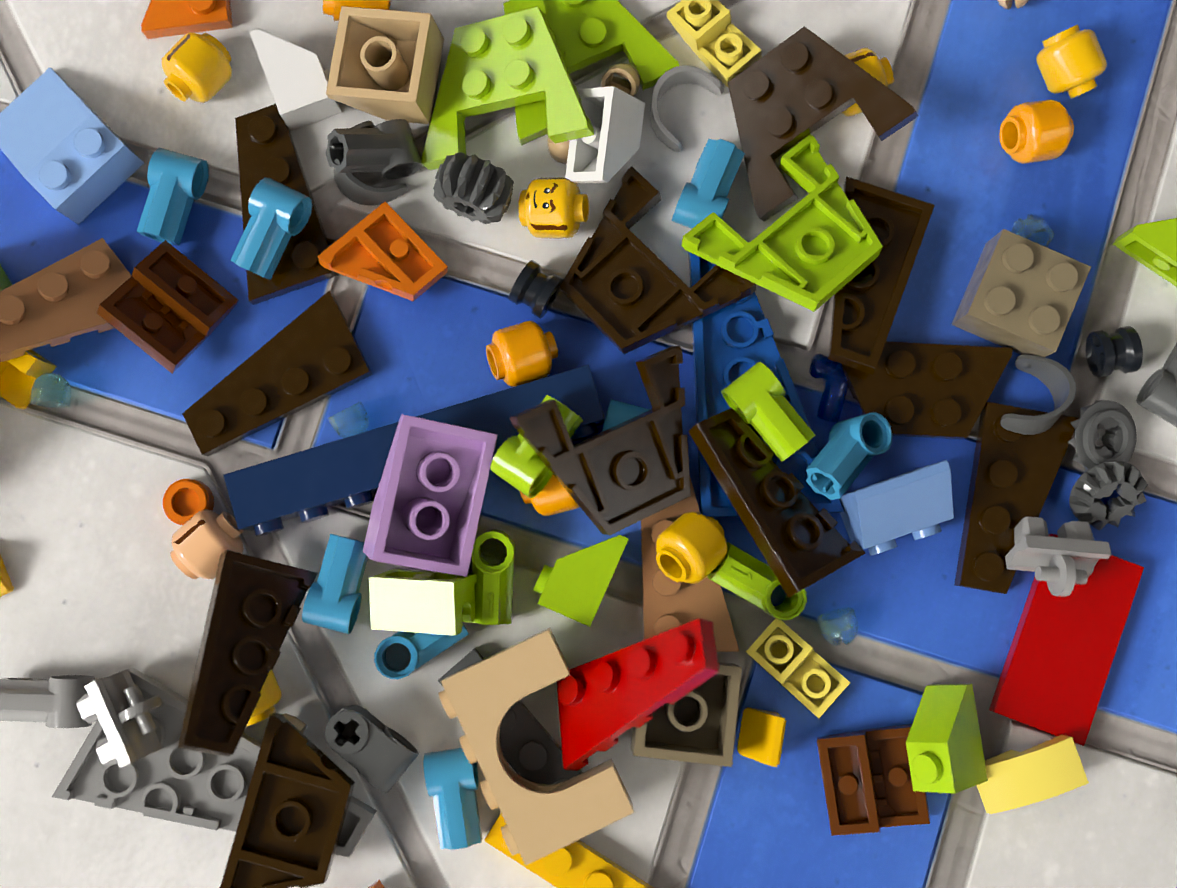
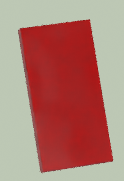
[989,534,1144,746]

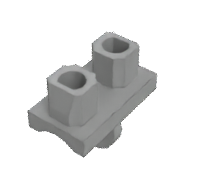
[1005,517,1111,597]
[76,669,163,768]

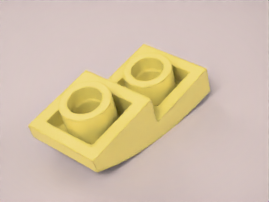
[667,0,762,88]
[746,618,850,719]
[977,735,1089,814]

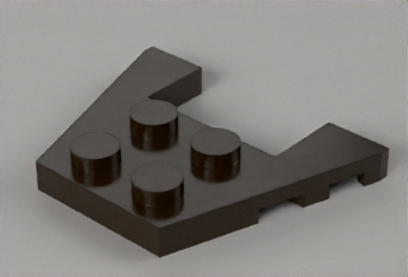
[728,26,918,221]
[560,166,756,354]
[510,345,691,536]

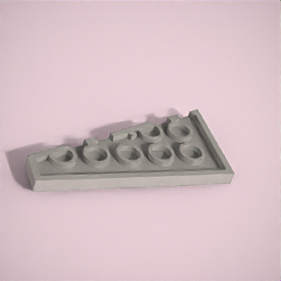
[52,668,377,857]

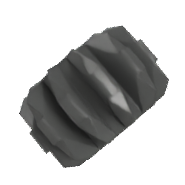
[433,152,514,224]

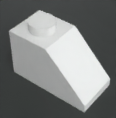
[249,28,341,131]
[565,86,645,184]

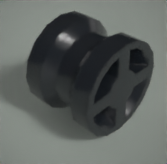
[509,260,564,319]
[1085,326,1143,378]

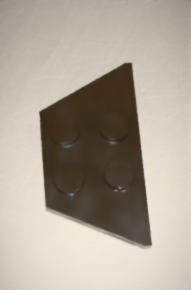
[841,341,1012,439]
[220,713,355,888]

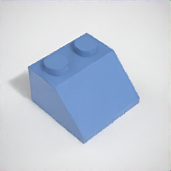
[839,460,954,556]

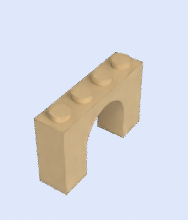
[439,628,634,866]

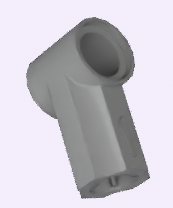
[0,675,95,728]

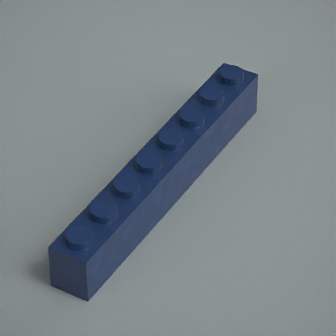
[223,365,605,537]

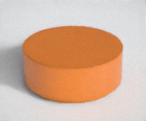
[163,479,214,525]

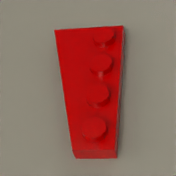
[557,618,719,771]

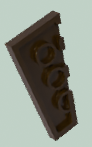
[182,290,372,456]
[178,550,318,756]

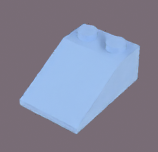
[0,67,144,225]

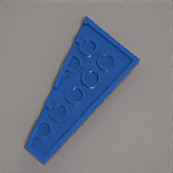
[688,252,844,517]

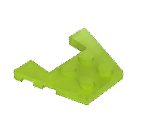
[503,0,680,146]
[421,7,594,170]
[681,134,883,312]

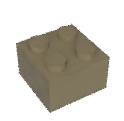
[951,229,1091,357]
[630,662,742,767]

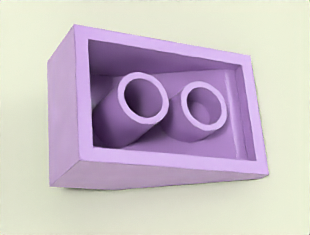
[363,414,497,577]

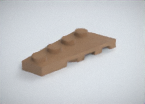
[0,238,132,362]

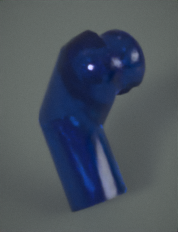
[809,353,849,422]

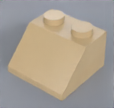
[326,6,444,124]

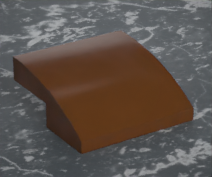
[97,240,239,373]
[817,724,931,836]

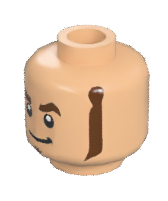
[170,509,244,579]

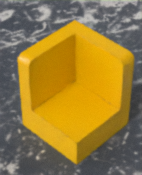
[0,349,57,409]

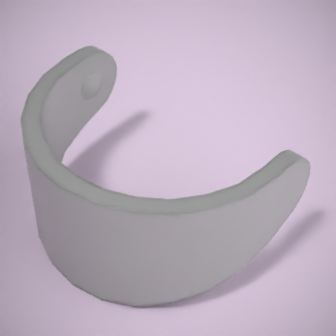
[650,65,724,152]

